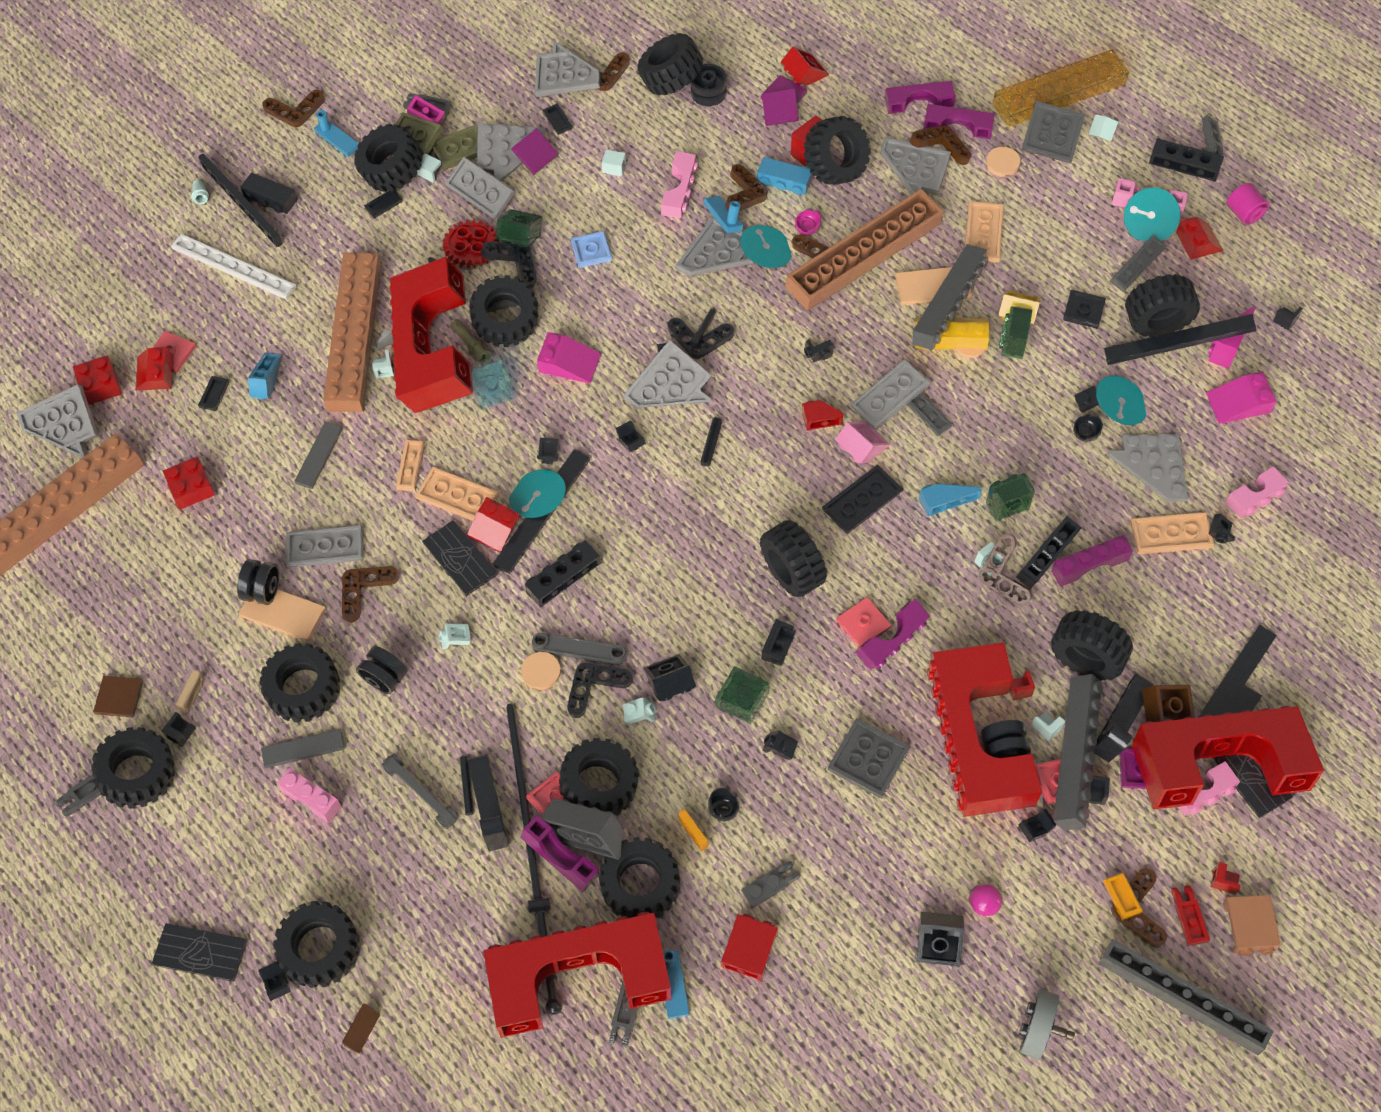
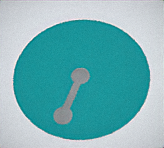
[1124,188,1180,241]
[740,225,792,268]
[1096,376,1147,425]
[509,470,566,518]

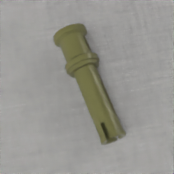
[450,319,492,364]

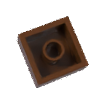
[1142,684,1195,722]

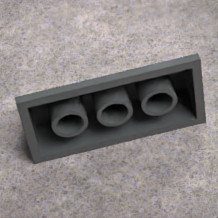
[541,799,622,860]

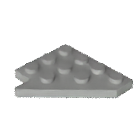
[534,41,601,97]
[477,123,545,181]
[880,137,951,195]
[676,217,754,276]
[623,340,712,408]
[17,385,99,458]
[1108,434,1188,502]

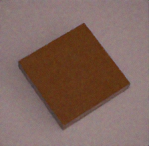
[93,676,143,718]

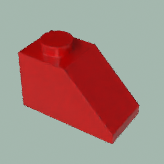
[802,400,843,431]

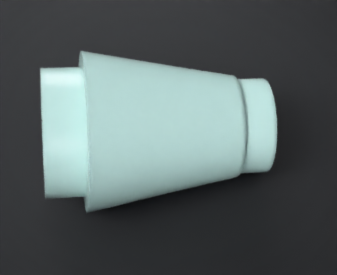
[191,180,209,204]

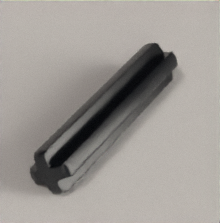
[701,417,722,467]

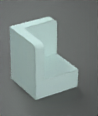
[1089,115,1118,141]
[602,150,626,176]
[417,154,441,183]
[372,349,394,379]
[974,542,1003,577]
[1031,712,1065,741]

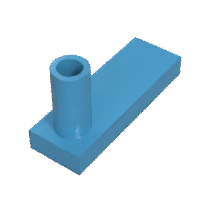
[314,110,359,157]
[704,196,743,233]
[663,950,689,1019]

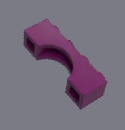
[885,81,955,114]
[923,104,995,139]
[1051,535,1133,587]
[855,599,930,670]
[520,815,600,892]

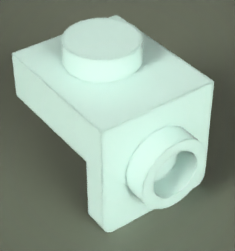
[623,697,656,724]

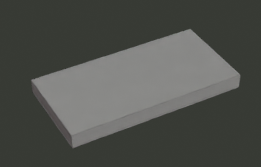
[445,157,516,220]
[851,359,930,430]
[286,525,363,568]

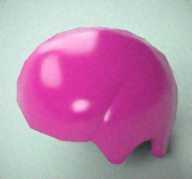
[795,209,821,236]
[968,884,1003,917]

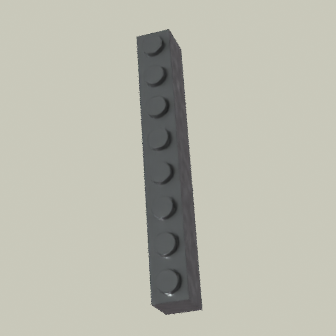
[912,244,988,350]
[1053,674,1103,831]
[1098,939,1274,1055]

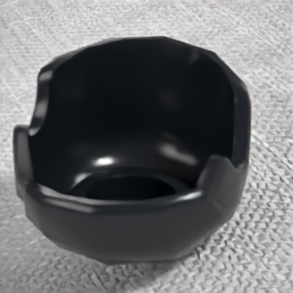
[1073,414,1103,442]
[708,788,739,822]

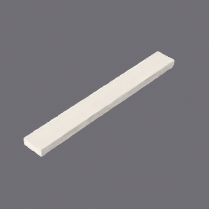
[171,234,296,300]

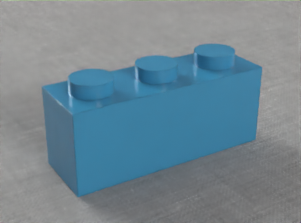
[757,157,812,195]

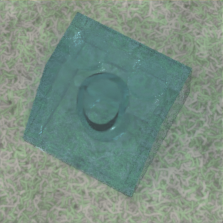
[471,359,515,410]

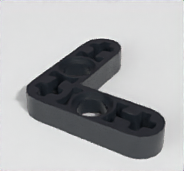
[480,242,537,289]
[668,318,734,359]
[567,663,632,718]

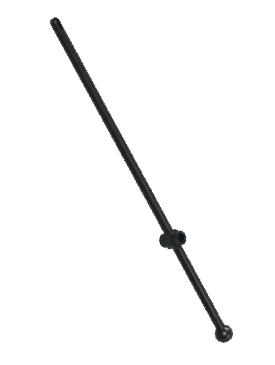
[506,703,562,1015]

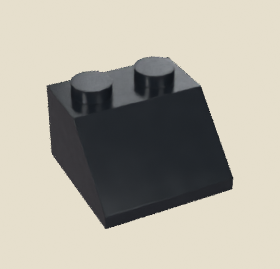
[643,654,696,701]
[917,911,965,967]

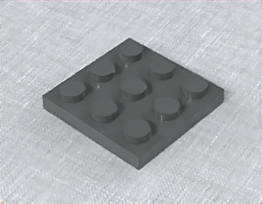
[1021,101,1085,164]
[827,718,910,799]

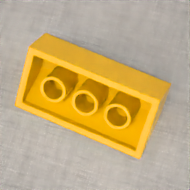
[915,317,989,350]

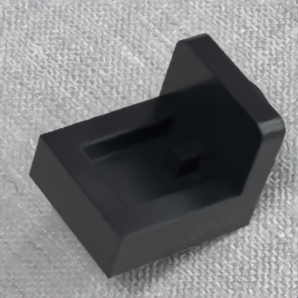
[804,340,833,362]
[1074,386,1099,412]
[616,421,646,452]
[537,438,559,464]
[1208,513,1236,544]
[763,730,798,760]
[1018,809,1056,842]
[258,961,291,1001]

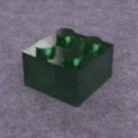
[496,209,542,247]
[999,306,1032,359]
[985,473,1035,522]
[715,666,770,725]

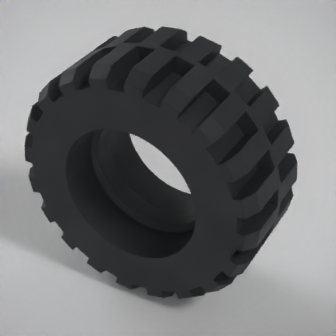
[637,33,703,96]
[803,116,871,185]
[354,124,423,192]
[1125,274,1200,337]
[469,275,539,347]
[760,520,827,597]
[1051,610,1133,681]
[259,643,340,722]
[91,727,175,809]
[559,738,639,816]
[599,837,680,918]
[273,901,360,988]

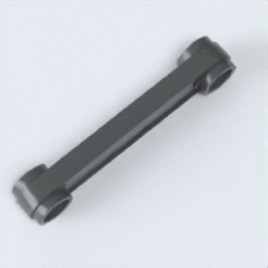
[532,633,627,665]
[381,754,459,829]

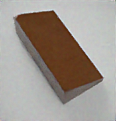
[342,1003,380,1054]

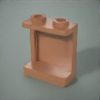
[1223,895,1281,956]

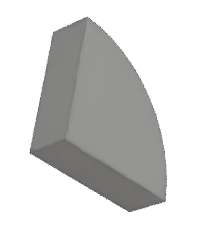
[375,329,393,350]

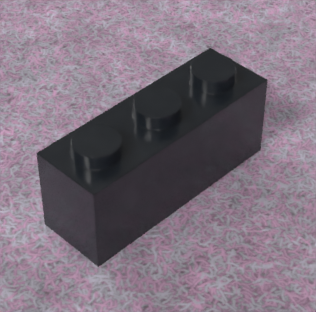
[240,172,298,214]

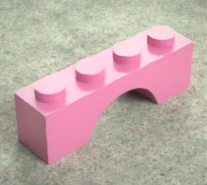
[661,151,698,218]
[1112,178,1188,219]

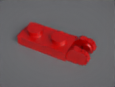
[1171,885,1210,946]

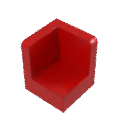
[1009,670,1035,701]
[1211,862,1241,895]

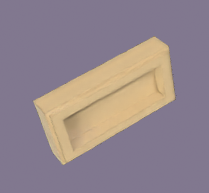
[176,670,205,714]

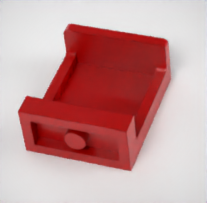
[721,914,778,981]

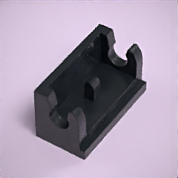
[761,619,796,666]

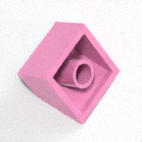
[835,421,890,464]

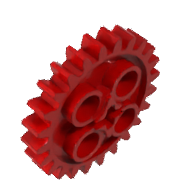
[442,219,499,269]

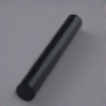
[690,309,716,348]
[460,756,474,816]

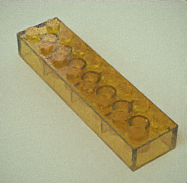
[992,49,1129,128]

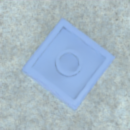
[570,231,612,268]

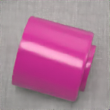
[1226,183,1269,225]

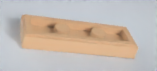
[396,440,424,491]

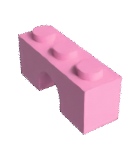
[1226,466,1289,518]
[1179,762,1240,816]
[277,768,341,823]

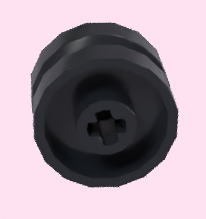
[690,64,727,107]
[237,559,280,605]
[356,646,408,695]
[980,720,1031,758]

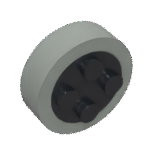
[1018,989,1075,1060]

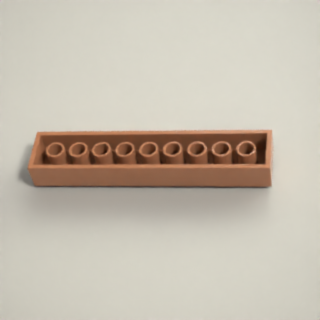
[785,189,944,311]
[323,253,381,412]
[0,433,144,576]

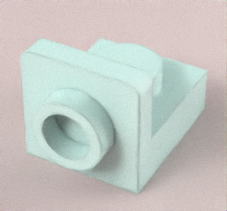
[439,623,471,649]

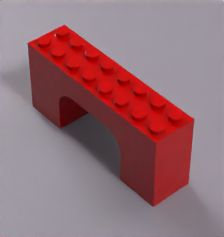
[389,257,473,413]
[927,642,1042,817]
[1131,706,1324,810]
[483,912,672,1038]

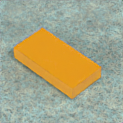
[678,809,708,851]
[1103,873,1143,920]

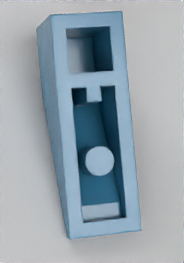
[248,353,282,399]
[919,484,982,517]

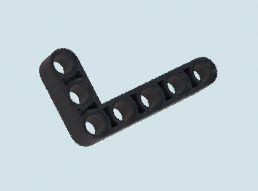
[1094,673,1154,763]
[467,754,509,852]

